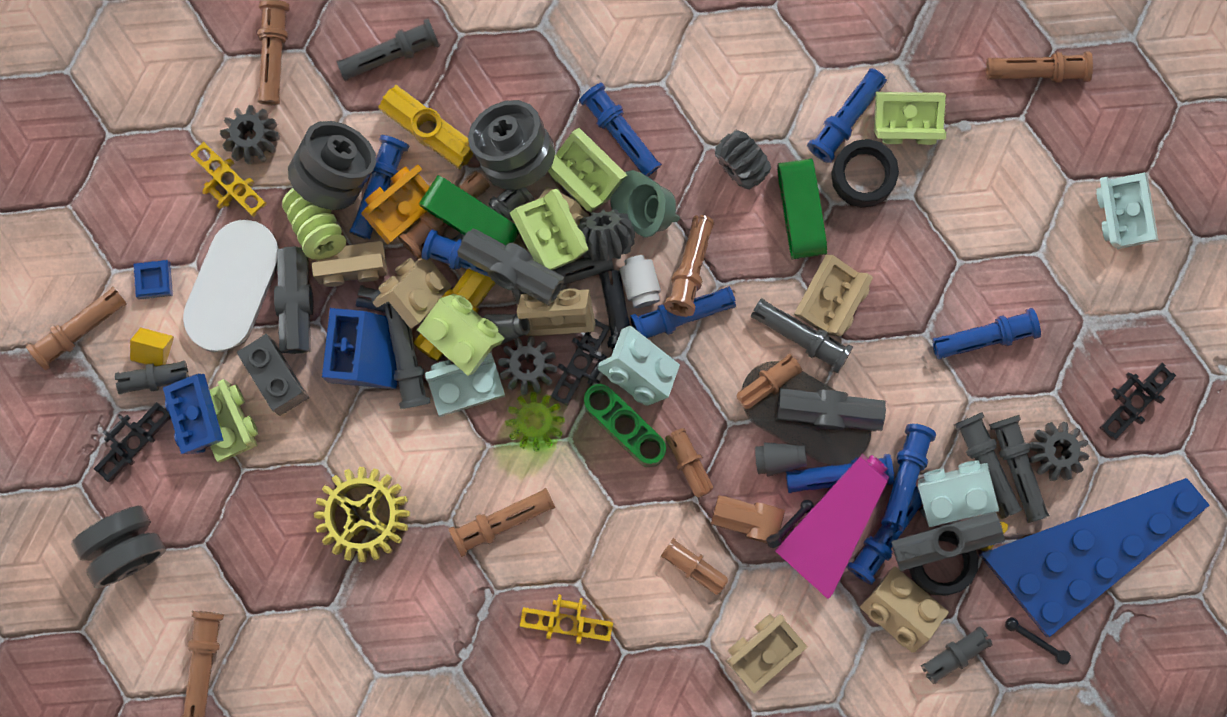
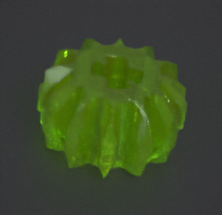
[505,392,565,452]

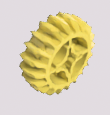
[314,467,410,563]

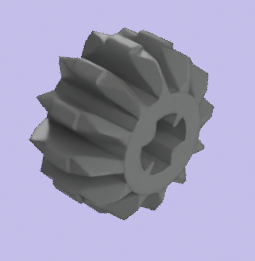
[220,105,280,165]
[715,130,771,190]
[578,209,635,262]
[498,336,557,396]
[1029,422,1089,481]

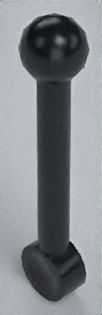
[766,499,814,548]
[1005,617,1071,664]

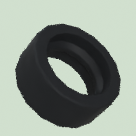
[831,139,899,208]
[909,531,979,596]

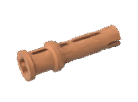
[257,0,290,105]
[986,51,1093,83]
[398,171,490,259]
[664,215,714,317]
[26,287,127,371]
[448,488,555,557]
[182,611,224,717]

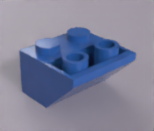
[322,308,398,389]

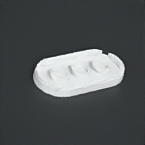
[183,220,279,353]

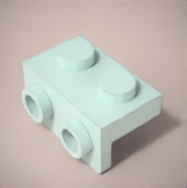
[1096,172,1159,249]
[597,326,680,406]
[918,460,999,527]

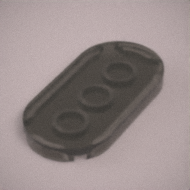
[741,361,871,466]

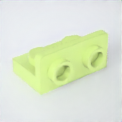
[209,379,259,463]

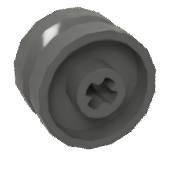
[468,100,555,190]
[288,121,376,210]
[71,505,166,588]

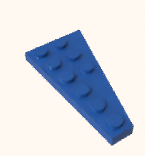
[979,478,1210,637]

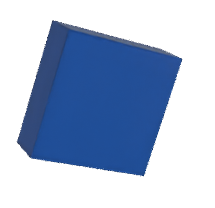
[134,260,173,299]

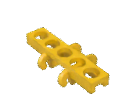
[190,141,267,217]
[519,594,613,645]

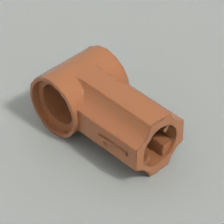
[711,495,785,543]

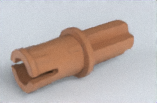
[736,354,802,409]
[665,428,713,498]
[660,538,728,595]

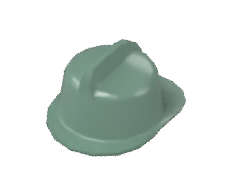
[610,170,681,237]

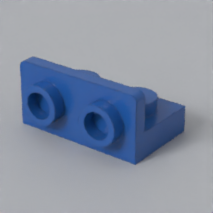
[163,374,224,454]

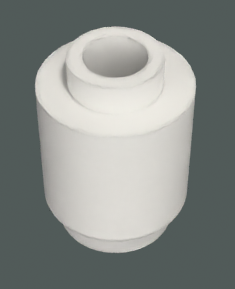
[619,255,661,308]

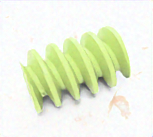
[282,188,346,260]

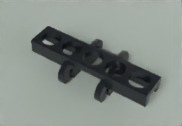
[551,318,610,406]
[1099,362,1177,441]
[94,402,171,482]

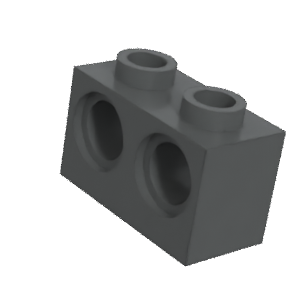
[236,334,309,416]

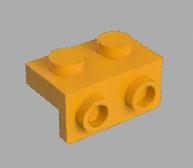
[361,164,430,244]

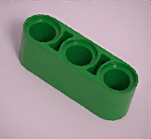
[777,158,827,259]
[419,175,519,245]
[584,384,666,467]

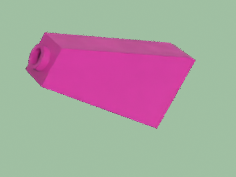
[775,453,889,599]

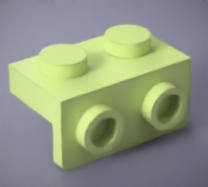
[874,92,946,145]
[548,128,627,212]
[510,188,588,270]
[417,294,505,376]

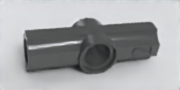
[457,228,564,306]
[274,246,314,354]
[777,389,886,431]
[891,511,1005,571]

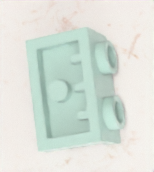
[425,352,505,417]

